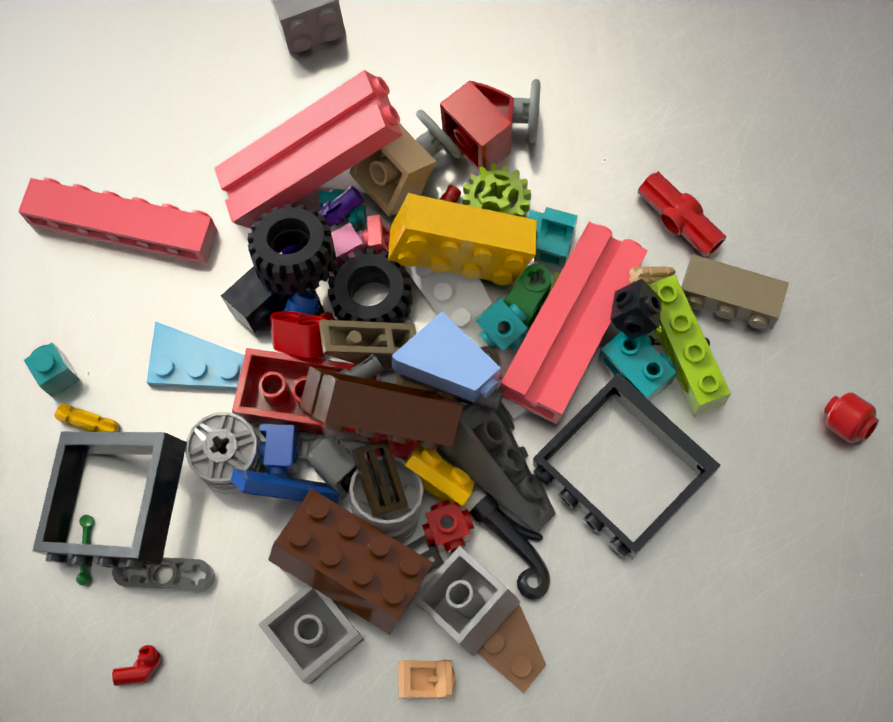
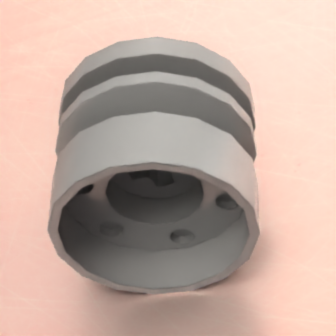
[185,412,266,494]
[348,456,424,542]

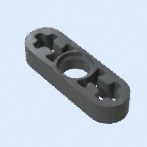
[112,557,215,593]

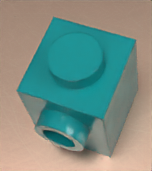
[24,342,80,397]

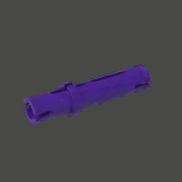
[281,186,365,254]

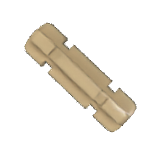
[629,266,676,284]

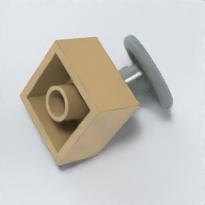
[349,109,462,217]

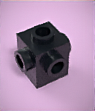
[610,279,662,340]

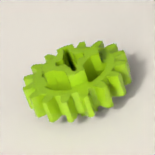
[462,163,531,217]

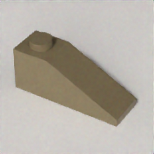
[319,320,416,370]

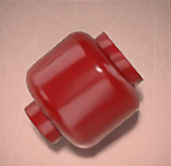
[824,392,879,443]

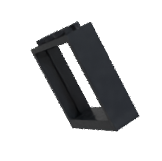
[533,373,721,560]
[32,431,187,570]

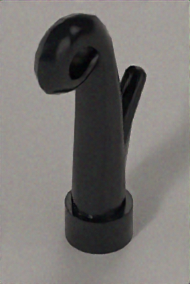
[469,494,550,600]

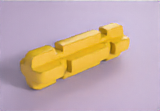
[54,403,120,432]

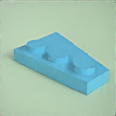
[146,321,244,391]

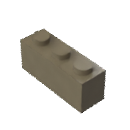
[681,254,789,329]

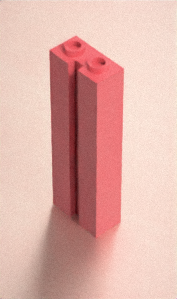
[214,70,402,229]
[499,221,648,425]

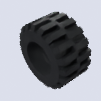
[247,204,336,295]
[327,248,413,323]

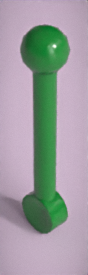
[76,514,95,586]

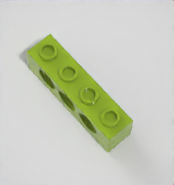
[648,275,731,416]

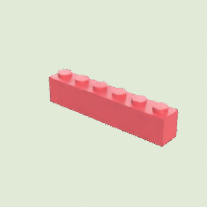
[18,178,218,264]

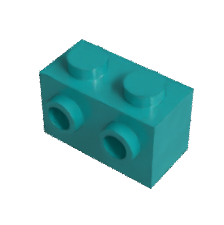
[599,332,677,401]

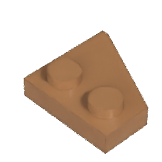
[477,604,546,693]

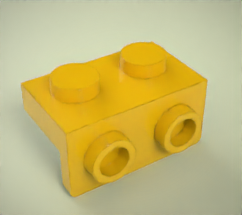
[405,444,475,506]

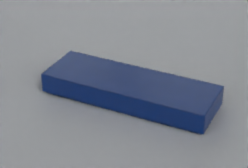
[231,468,340,504]

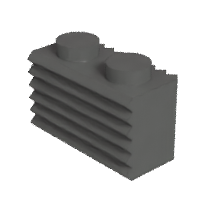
[306,434,357,499]

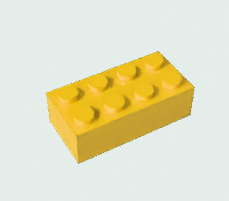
[388,193,537,285]

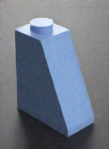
[392,311,501,402]

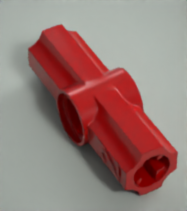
[638,171,727,258]

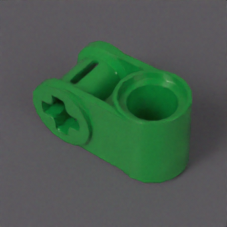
[503,264,551,330]

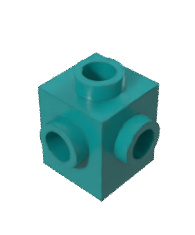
[475,297,528,351]

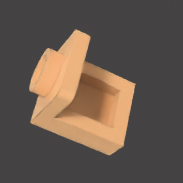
[398,659,456,699]

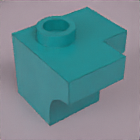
[527,207,578,269]

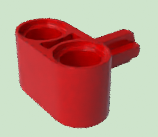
[270,311,337,358]

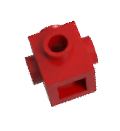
[422,500,474,554]

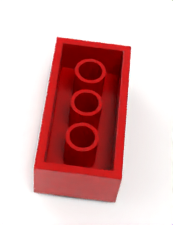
[232,348,382,443]

